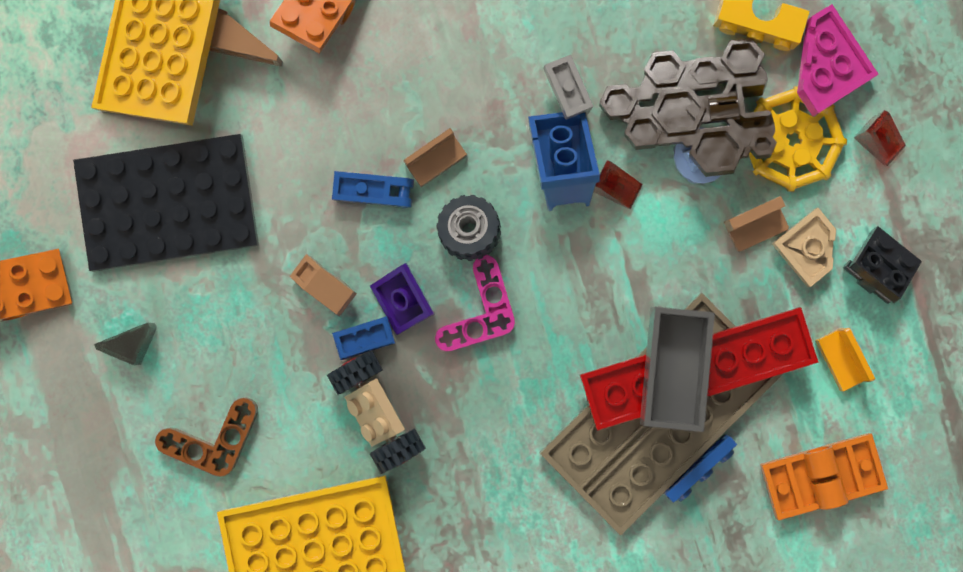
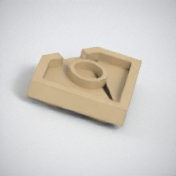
[772,207,836,287]

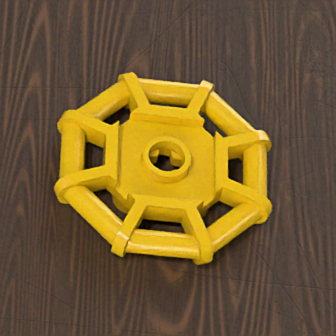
[749,86,847,192]

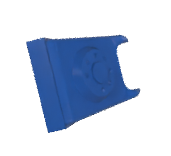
[528,112,600,211]

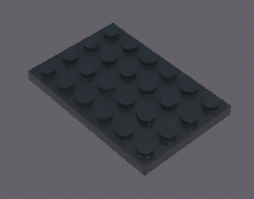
[73,134,259,272]

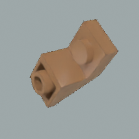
[290,254,357,316]

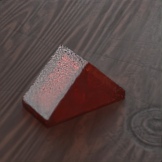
[854,110,906,166]
[594,160,643,209]

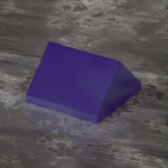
[370,263,435,335]

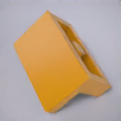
[815,328,875,392]

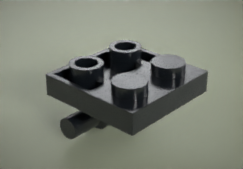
[843,226,922,304]

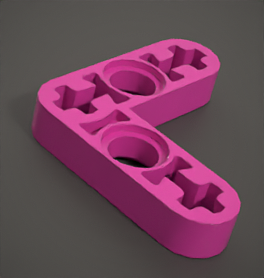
[435,255,515,351]

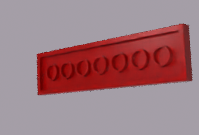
[579,307,819,430]

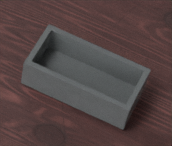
[640,307,715,432]

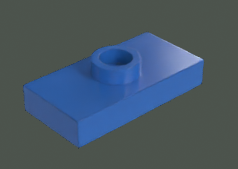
[332,316,396,360]

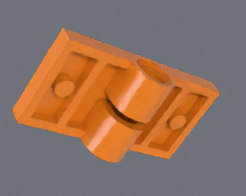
[270,0,355,54]
[0,248,72,321]
[760,433,888,521]

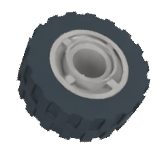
[436,195,501,261]

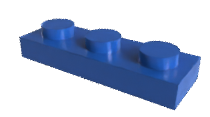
[664,434,737,503]

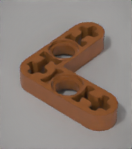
[155,397,258,477]

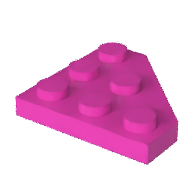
[797,4,879,116]

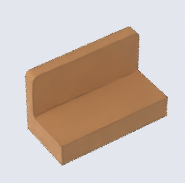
[403,128,467,188]
[724,196,789,252]

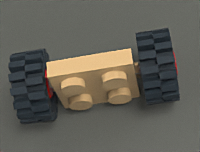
[327,350,426,474]

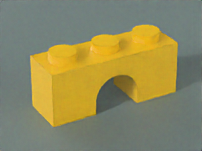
[713,0,810,51]

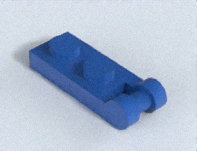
[332,171,414,208]

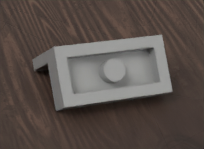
[543,54,594,120]

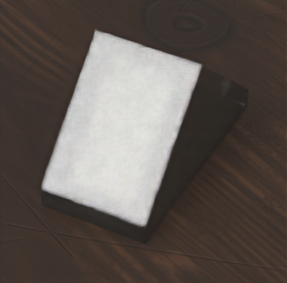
[94,322,157,365]

